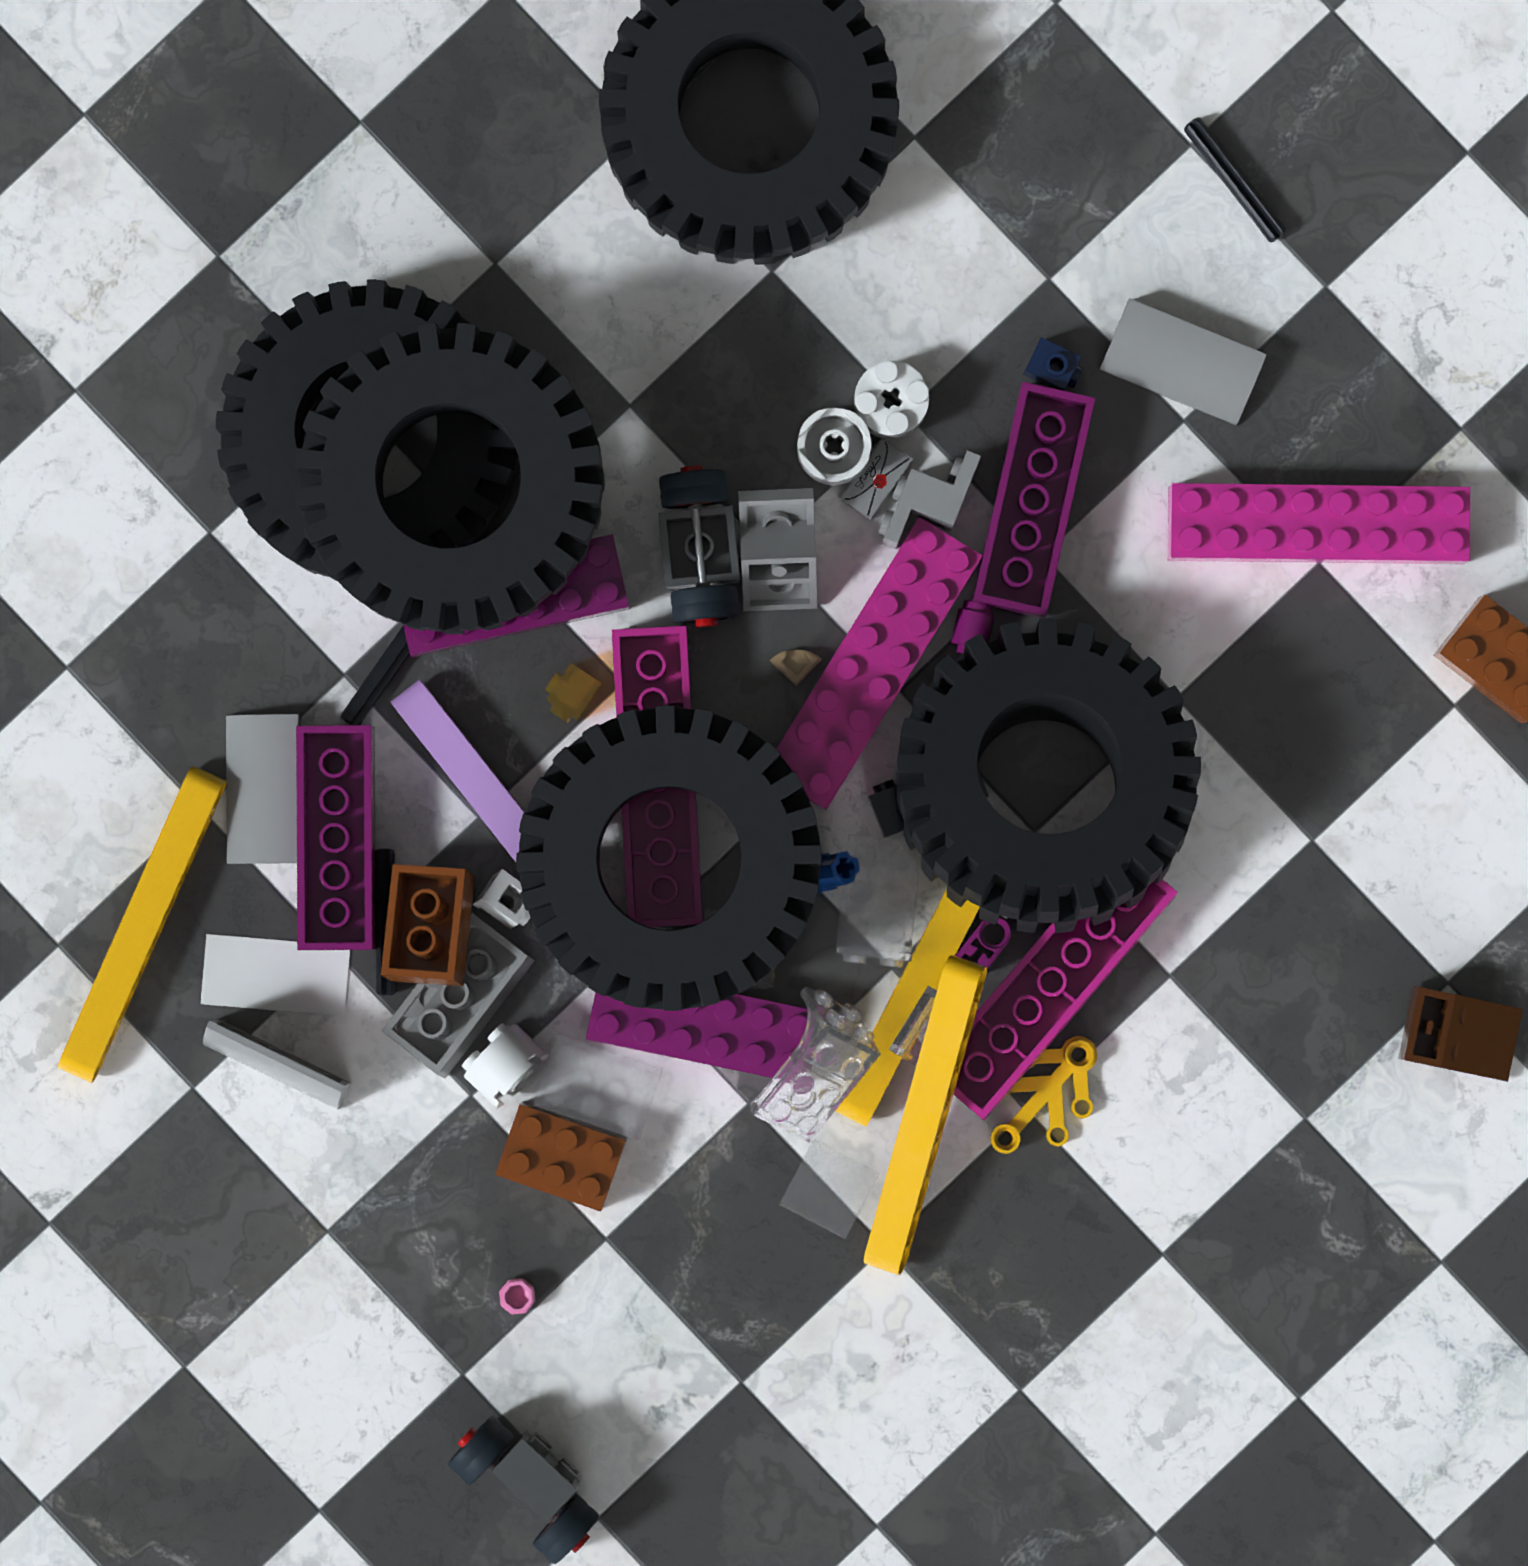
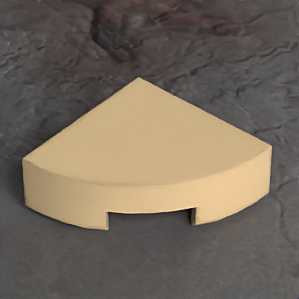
[770,649,822,686]

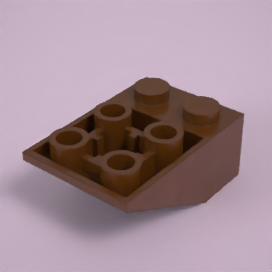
[1398,986,1523,1082]

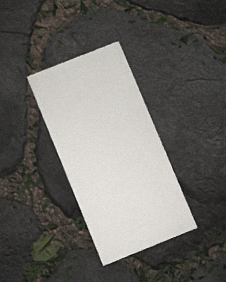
[201,934,350,1016]

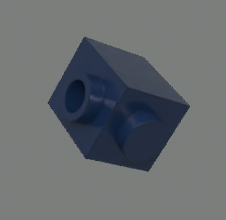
[1023,337,1084,391]

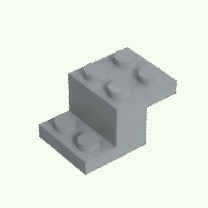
[878,450,981,549]
[738,488,817,612]

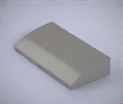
[1099,298,1267,426]
[226,714,301,864]
[382,913,535,1079]
[203,1019,351,1110]

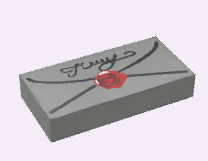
[840,438,913,520]

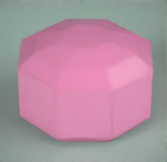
[499,1278,536,1315]

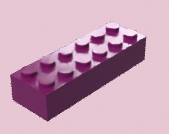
[972,382,1095,619]
[403,534,629,658]
[296,725,376,950]
[586,992,821,1085]

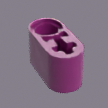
[955,918,1011,969]

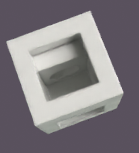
[473,869,531,929]

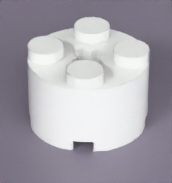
[854,361,929,439]
[797,408,872,486]
[462,1023,549,1109]

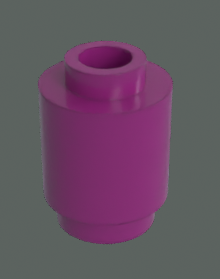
[951,600,994,654]

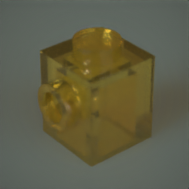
[545,663,603,723]

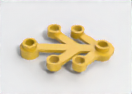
[990,1036,1097,1154]

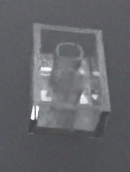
[533,1033,664,1140]

